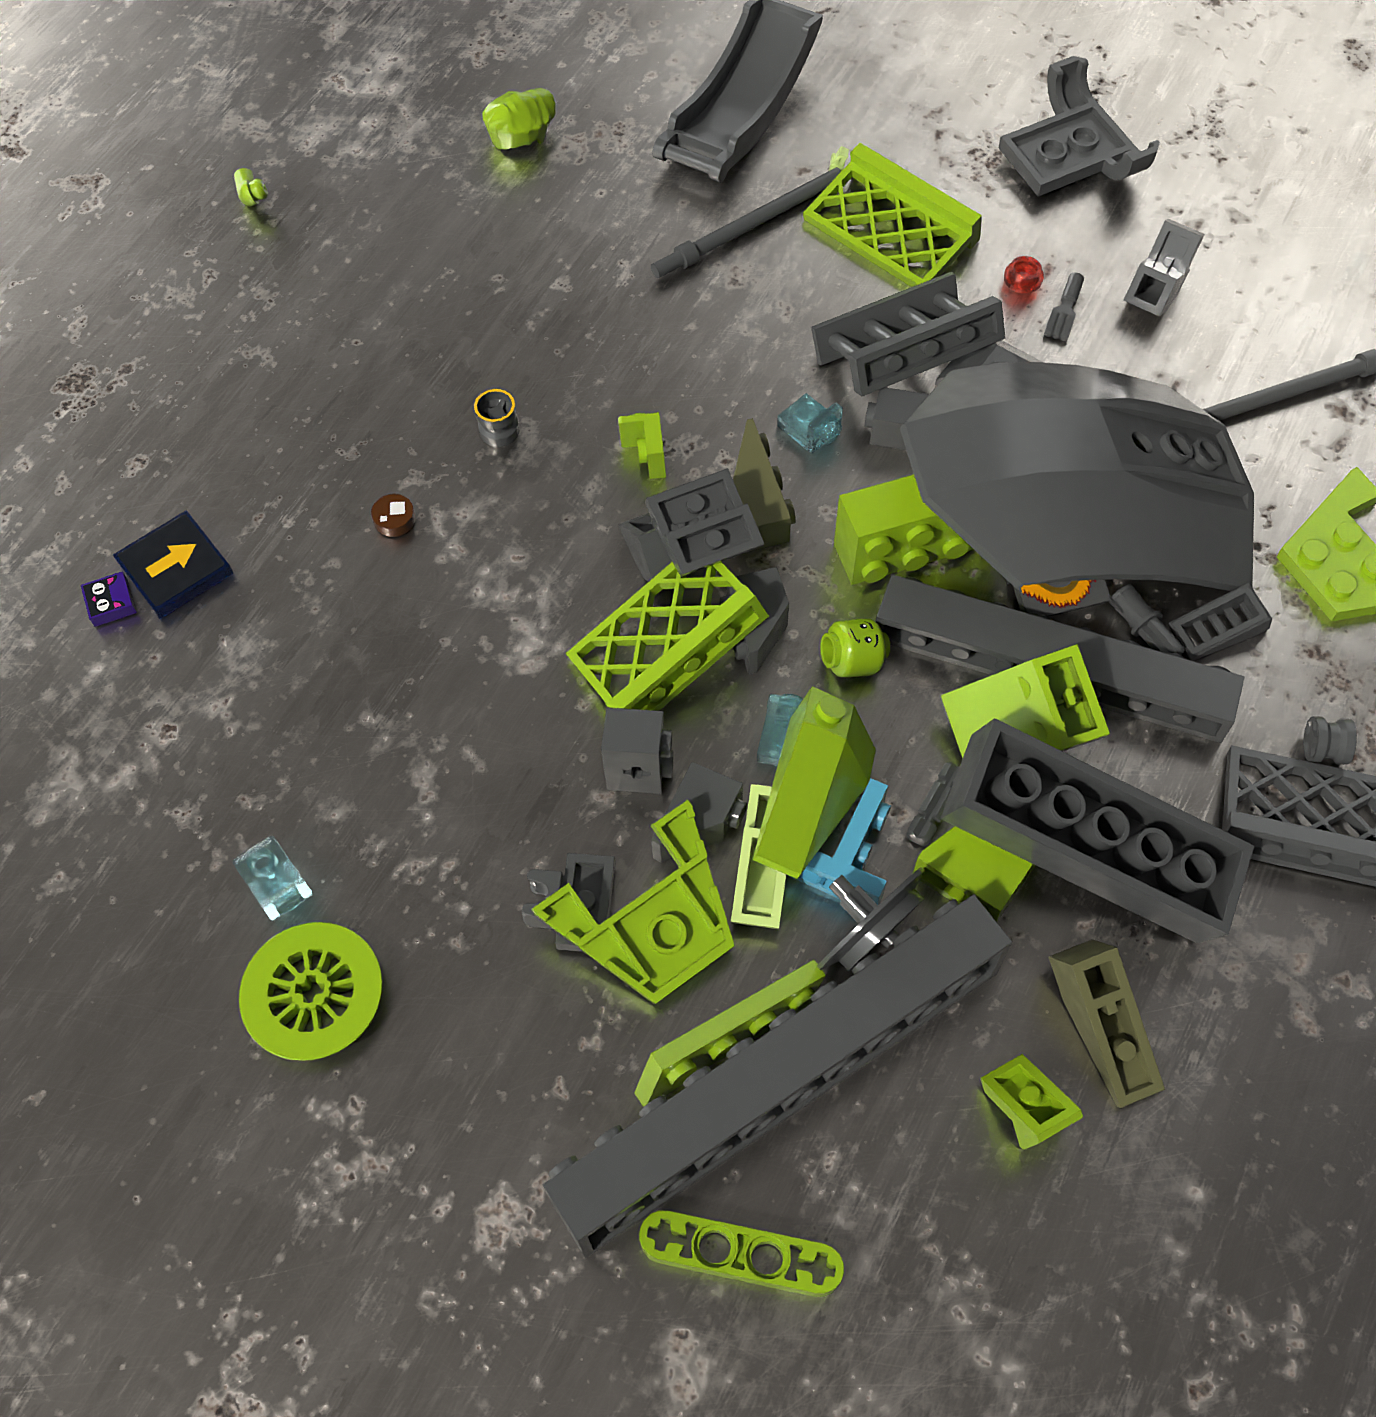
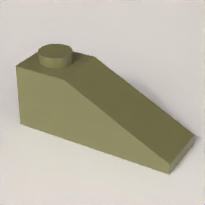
[1048,939,1165,1108]

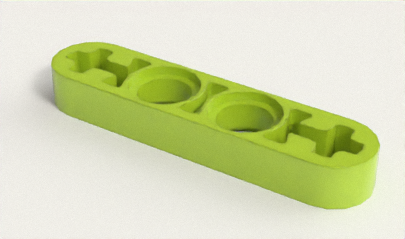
[639,1211,844,1297]

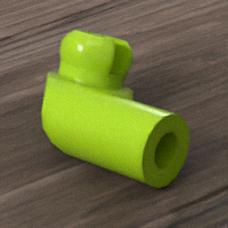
[234,168,268,206]

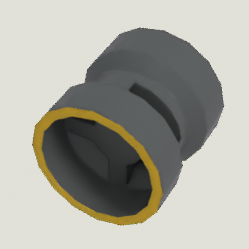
[474,389,520,447]

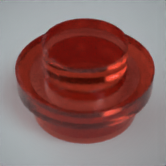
[1004,256,1044,293]

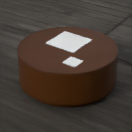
[371,494,416,537]

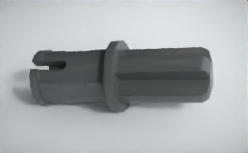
[1109,584,1184,655]

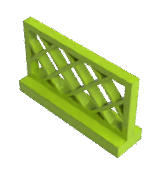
[803,142,982,287]
[565,562,769,711]

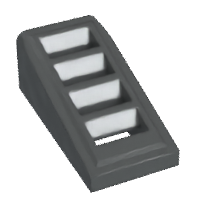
[1168,583,1272,661]

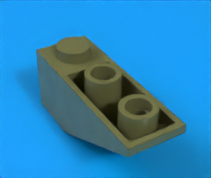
[733,418,796,554]

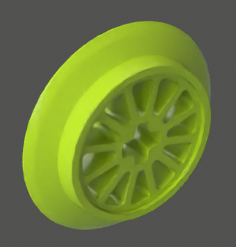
[239,922,382,1061]

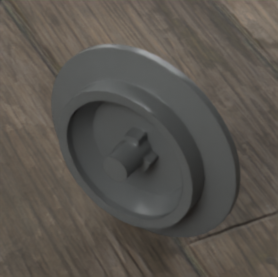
[817,867,925,971]

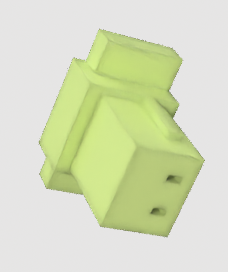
[829,146,849,171]

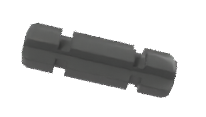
[907,762,960,847]

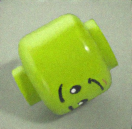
[820,618,890,678]

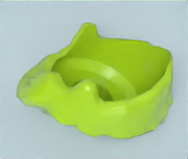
[482,88,556,150]

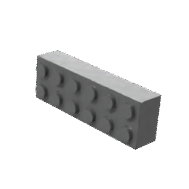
[940,718,1254,944]

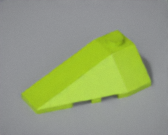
[753,686,876,879]

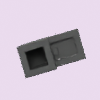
[1123,219,1205,316]

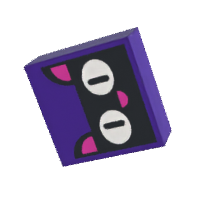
[80,571,137,627]

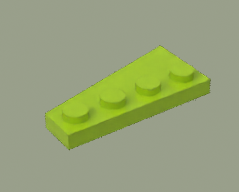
[634,960,826,1107]

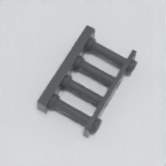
[811,272,1006,397]

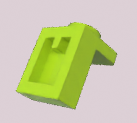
[618,412,666,479]

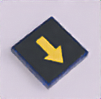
[113,510,234,619]

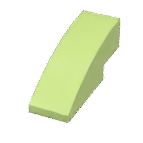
[731,784,787,929]

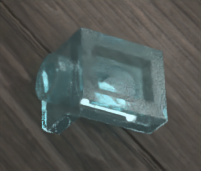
[777,393,843,454]
[757,694,803,766]

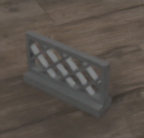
[1221,745,1376,887]

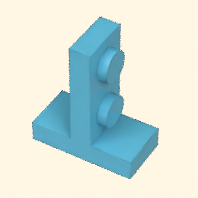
[788,778,891,905]

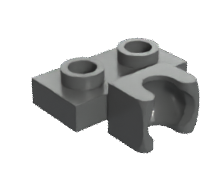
[522,853,616,952]

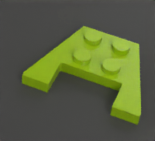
[1277,467,1376,621]
[531,800,735,1004]

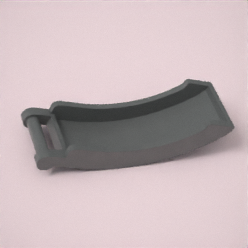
[652,0,823,183]

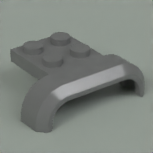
[998,56,1160,196]

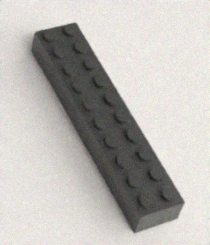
[542,894,1012,1259]

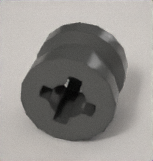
[1303,716,1357,765]

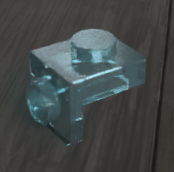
[233,836,313,921]

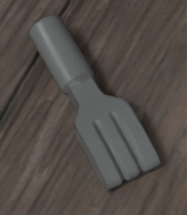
[1044,272,1084,342]

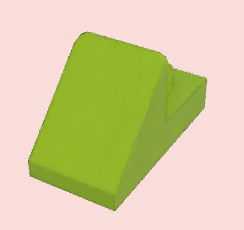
[980,1054,1083,1150]

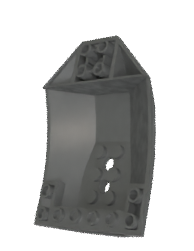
[900,362,1254,591]

